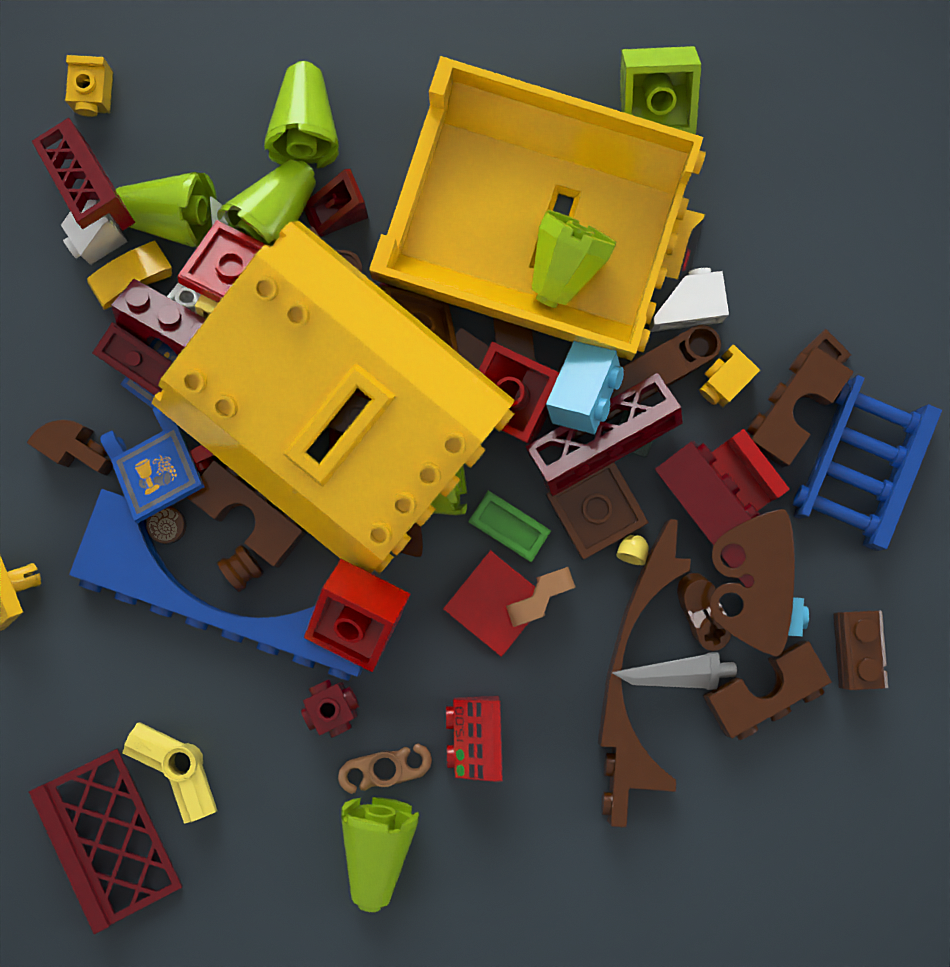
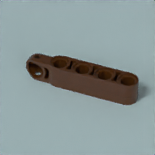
[558,325,721,441]

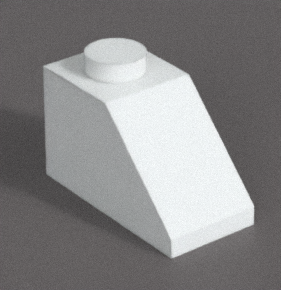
[61,200,128,265]
[649,268,729,332]

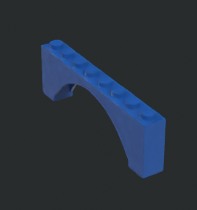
[69,489,363,681]

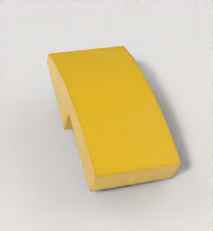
[87,240,172,310]

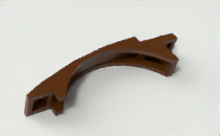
[598,519,691,827]

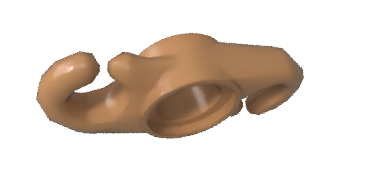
[338,743,432,794]

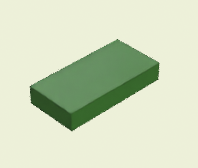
[468,490,551,562]

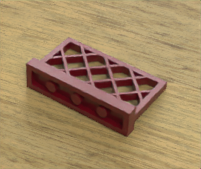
[29,748,183,934]

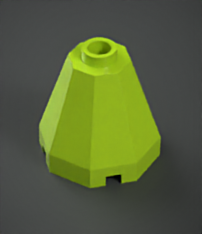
[532,210,617,308]

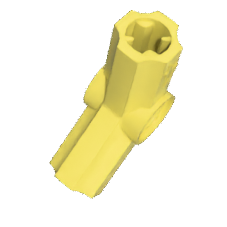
[122,722,218,824]

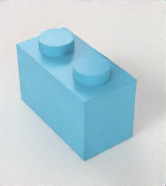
[546,341,624,434]

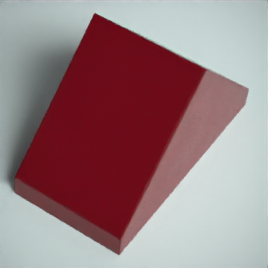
[304,168,369,237]

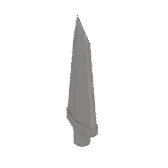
[611,652,737,690]

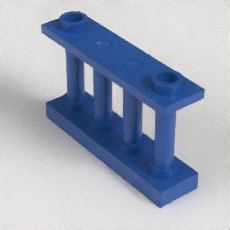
[793,375,942,551]

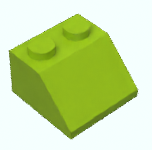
[620,46,701,134]

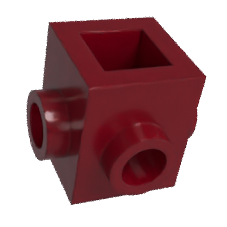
[301,679,360,738]

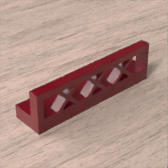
[32,117,136,231]
[526,373,683,497]

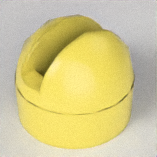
[616,535,649,565]

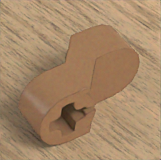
[506,567,576,627]

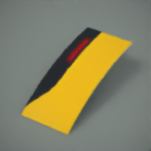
[661,209,705,281]

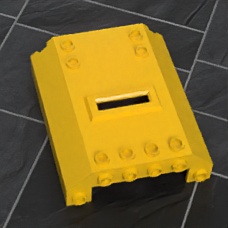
[369,56,706,361]
[151,221,515,574]

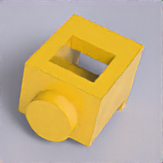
[65,55,113,117]
[699,344,760,408]

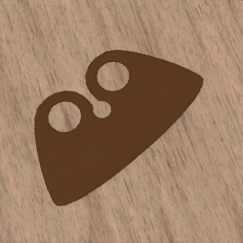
[710,509,795,656]

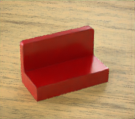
[712,429,790,511]

